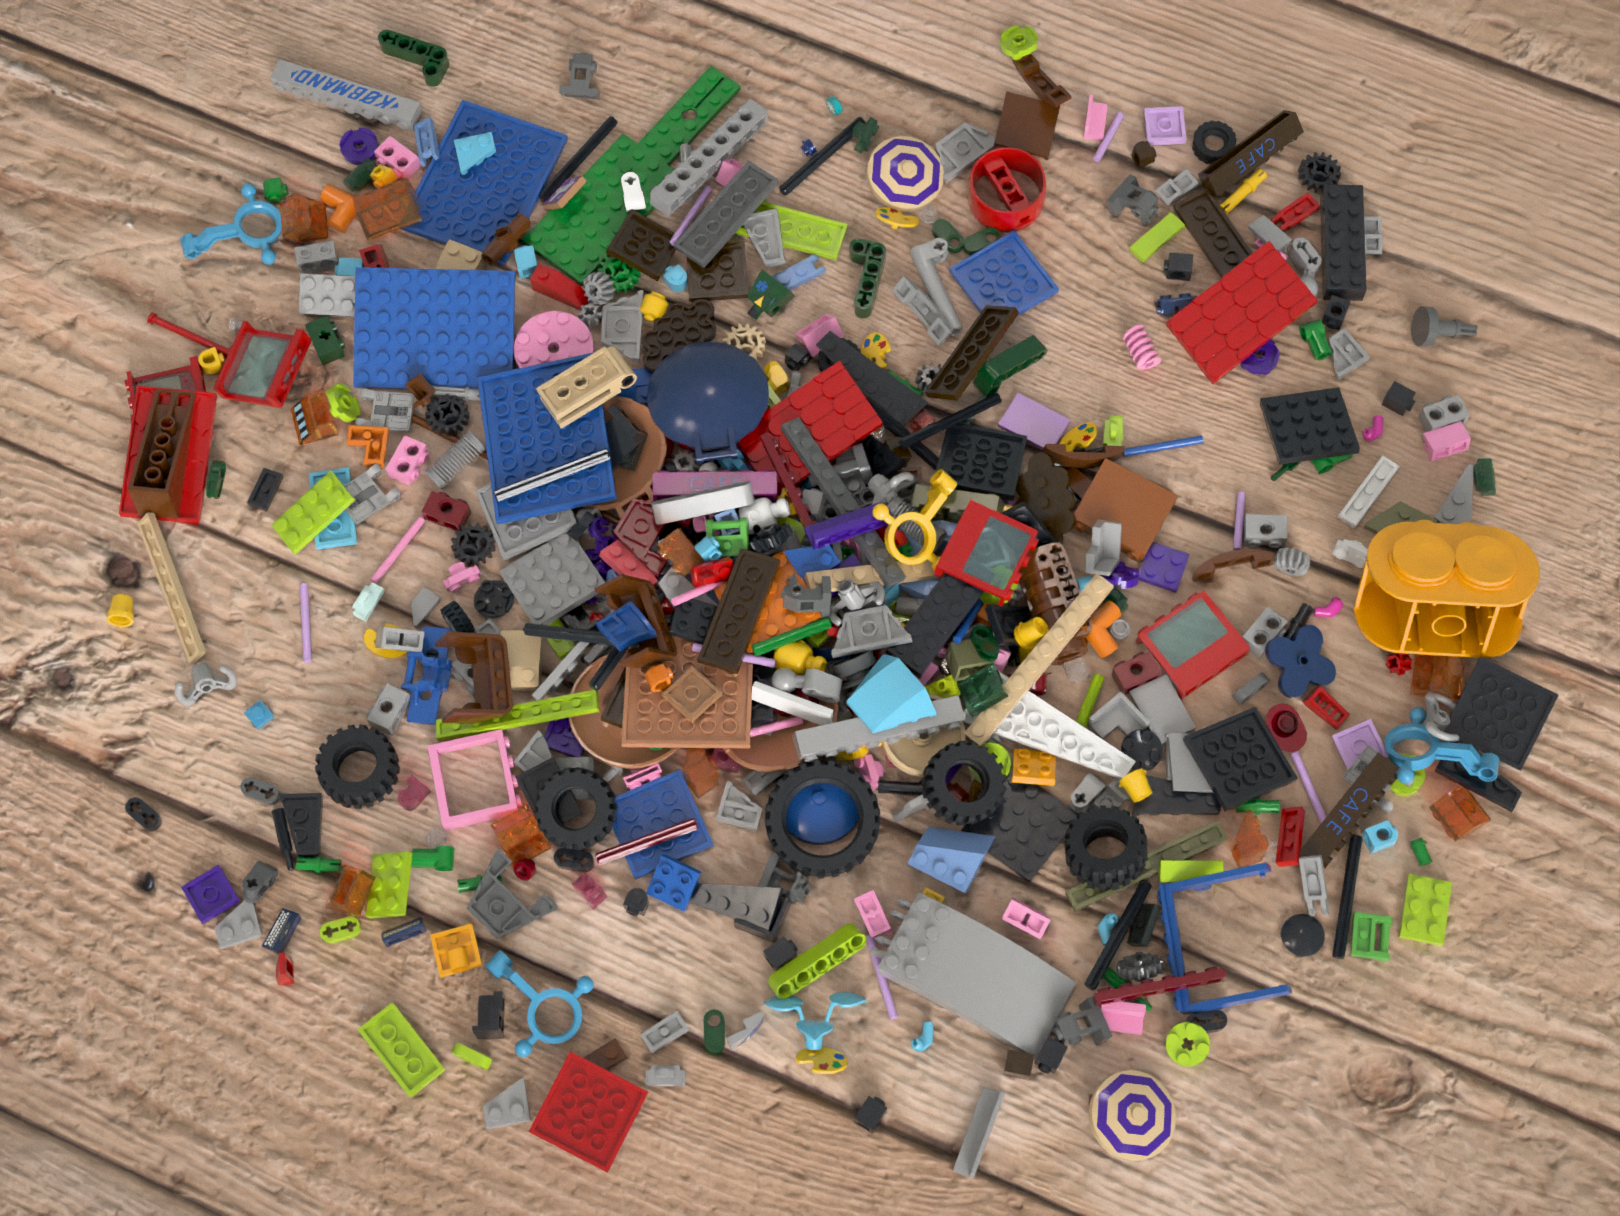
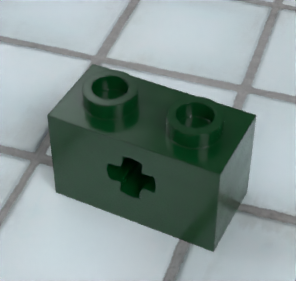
[305,316,345,365]

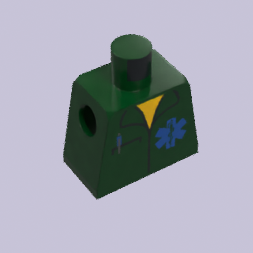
[747,270,795,320]

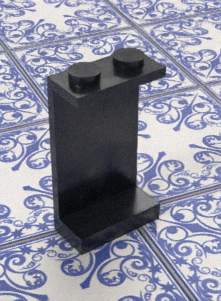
[606,405,646,471]

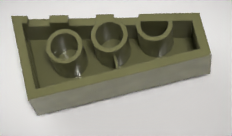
[911,484,1004,527]

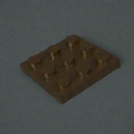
[606,209,676,281]
[687,242,748,302]

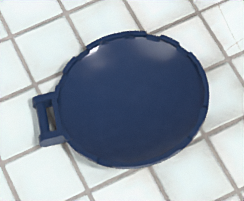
[647,342,769,464]

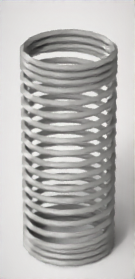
[425,431,486,489]
[887,497,947,552]

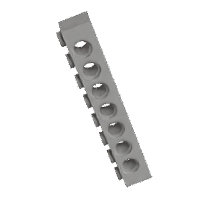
[650,99,768,217]

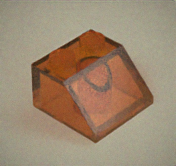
[1429,786,1491,842]

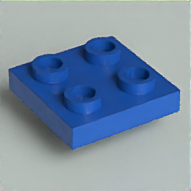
[646,854,702,911]

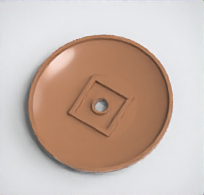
[569,651,678,769]

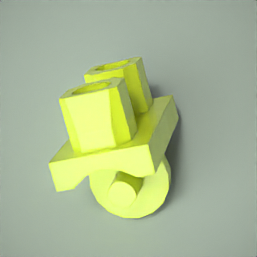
[925,675,961,699]

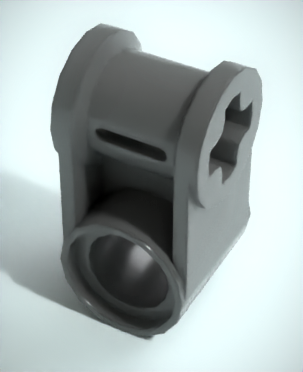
[242,861,279,903]

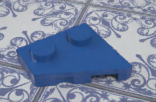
[784,545,841,585]

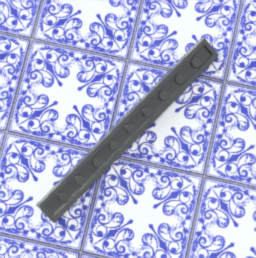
[780,418,906,588]

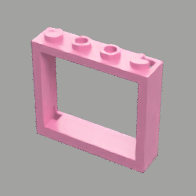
[427,729,522,831]

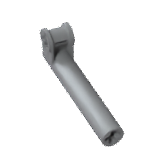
[909,238,963,336]

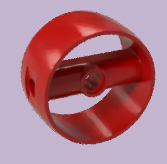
[967,147,1047,233]

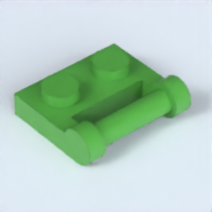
[706,517,750,557]
[1350,912,1393,962]

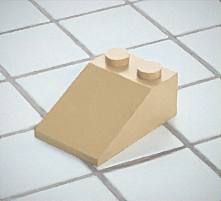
[436,239,487,270]
[500,630,543,692]

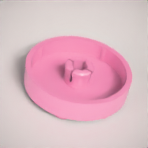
[514,311,595,368]

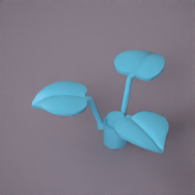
[764,992,867,1050]

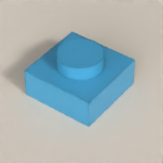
[244,700,274,730]

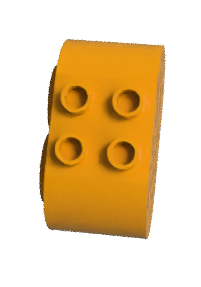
[1354,520,1540,658]

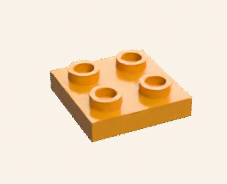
[1012,749,1056,786]
[430,923,483,978]

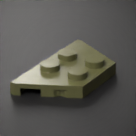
[1364,501,1437,534]

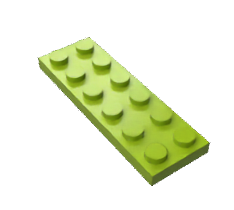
[735,202,848,261]

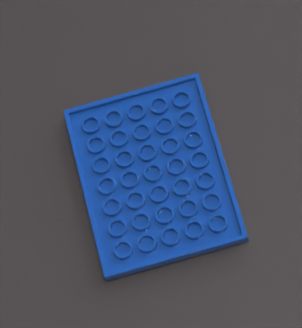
[398,100,568,266]
[353,267,516,389]
[477,352,617,524]

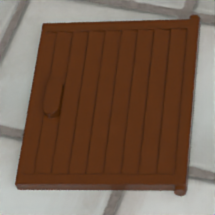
[994,92,1060,160]

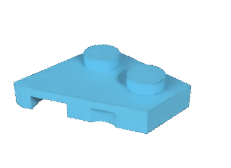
[454,132,496,175]

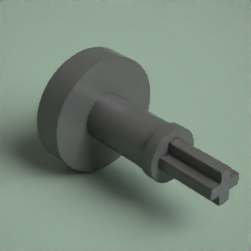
[1411,306,1478,347]
[808,443,874,487]

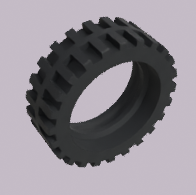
[765,760,880,878]

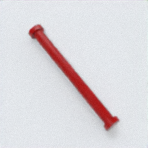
[147,312,231,358]

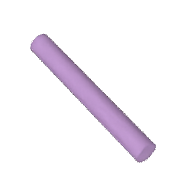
[1093,112,1124,162]
[1233,492,1245,550]

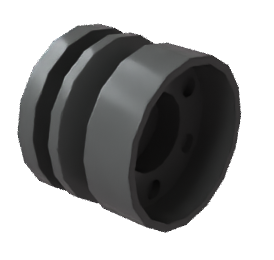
[832,650,877,699]

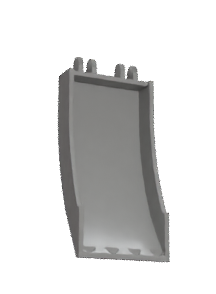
[869,892,1076,1059]

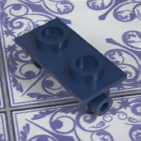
[1154,293,1197,316]

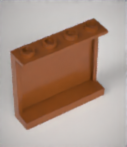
[1073,458,1178,562]

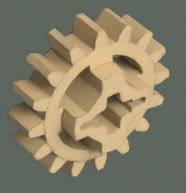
[723,324,766,362]

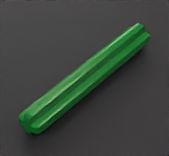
[752,618,832,656]

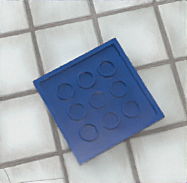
[949,230,1059,316]
[612,769,714,880]

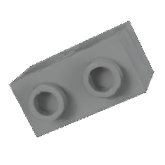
[294,240,339,274]
[1418,395,1470,432]
[1242,607,1288,658]
[375,627,424,652]

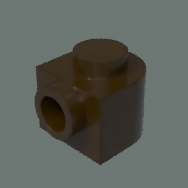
[1131,141,1157,168]

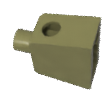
[946,635,994,681]

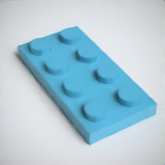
[309,467,358,550]

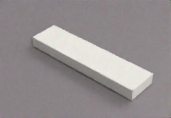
[1337,455,1400,529]
[752,681,833,725]

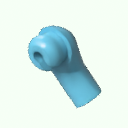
[1098,913,1118,946]
[911,1022,934,1052]

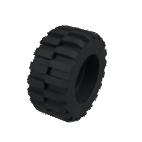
[315,724,400,809]
[921,741,1007,826]
[533,767,618,850]
[1064,805,1148,891]

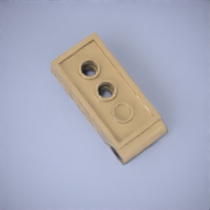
[536,346,637,429]

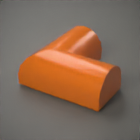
[320,184,365,233]
[346,425,389,469]
[1081,601,1121,659]

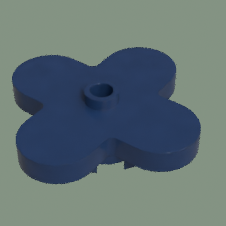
[1265,625,1336,698]

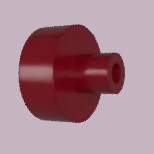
[513,858,536,881]

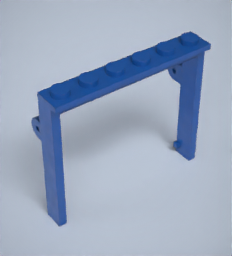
[1157,862,1292,1015]

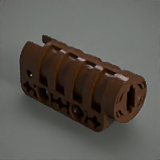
[1014,542,1092,665]

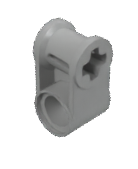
[1069,773,1107,814]

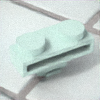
[352,583,385,622]

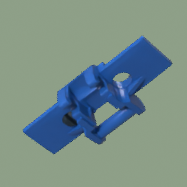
[401,626,452,725]

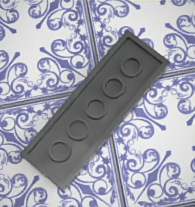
[674,161,779,268]

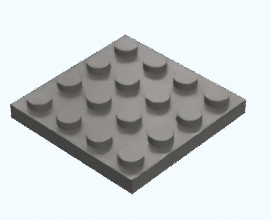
[475,483,577,560]
[499,531,605,625]

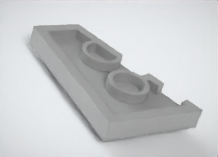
[743,208,786,268]
[658,567,718,608]

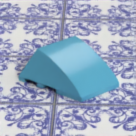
[846,654,937,733]

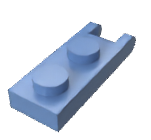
[414,117,440,167]
[772,254,826,290]

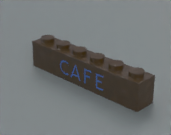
[1198,110,1304,197]
[1300,752,1399,868]

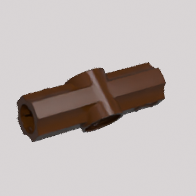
[481,213,532,266]

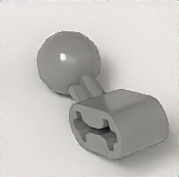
[1288,237,1322,296]
[771,668,842,703]

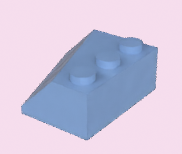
[907,827,995,894]

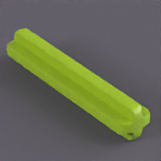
[1076,674,1104,728]

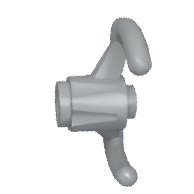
[868,472,914,505]
[829,579,885,626]
[175,663,237,707]
[1422,692,1459,742]

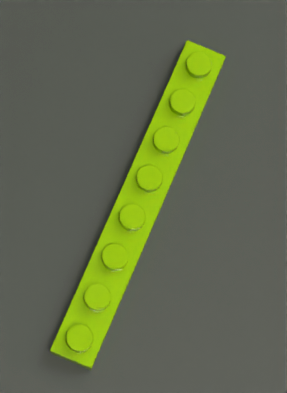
[436,690,600,742]

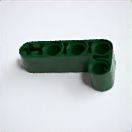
[378,30,450,87]
[849,238,886,318]
[973,335,1048,398]

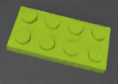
[271,470,356,554]
[357,1002,446,1098]

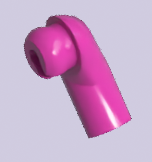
[1362,415,1383,441]
[1314,597,1343,618]

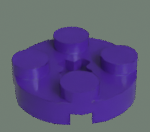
[340,128,379,166]
[1240,339,1280,375]
[1100,562,1140,589]

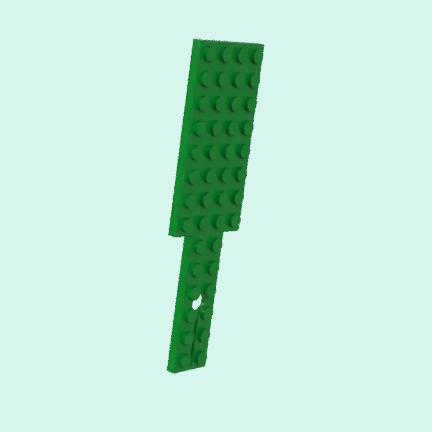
[522,66,741,286]

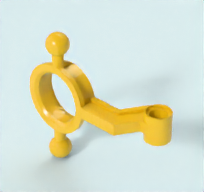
[872,469,957,571]

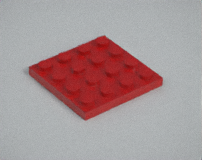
[528,1052,649,1173]

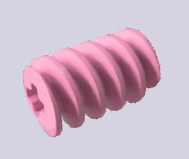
[1123,324,1161,370]

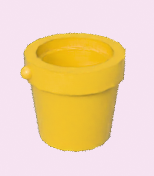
[106,594,134,627]
[1014,617,1049,650]
[1119,768,1153,803]

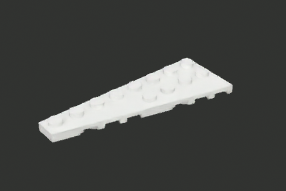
[963,668,1136,779]

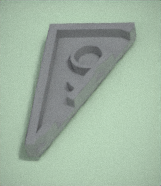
[1434,463,1474,524]

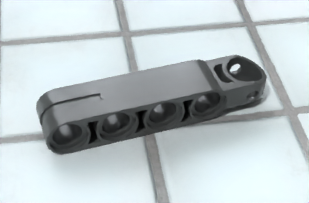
[822,474,919,520]

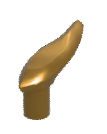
[967,779,982,803]

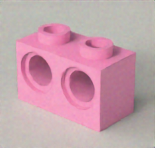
[374,136,421,182]
[386,435,429,486]
[1002,897,1051,939]

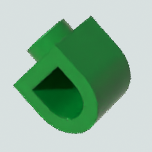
[263,177,289,203]

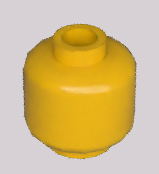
[639,291,668,322]

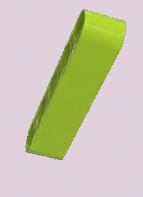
[768,923,867,999]

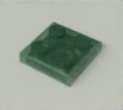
[958,663,1008,718]

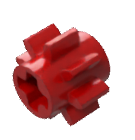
[1385,652,1413,675]

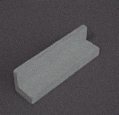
[953,1087,1005,1180]

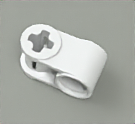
[621,172,646,212]

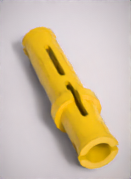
[1220,168,1267,215]

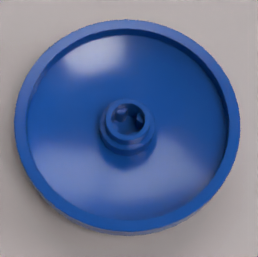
[786,761,859,845]

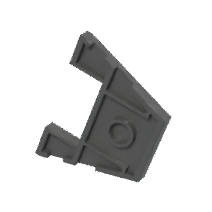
[467,848,558,939]

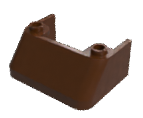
[594,574,678,669]
[435,632,513,724]

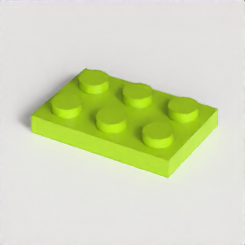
[365,851,413,919]
[1399,874,1452,946]

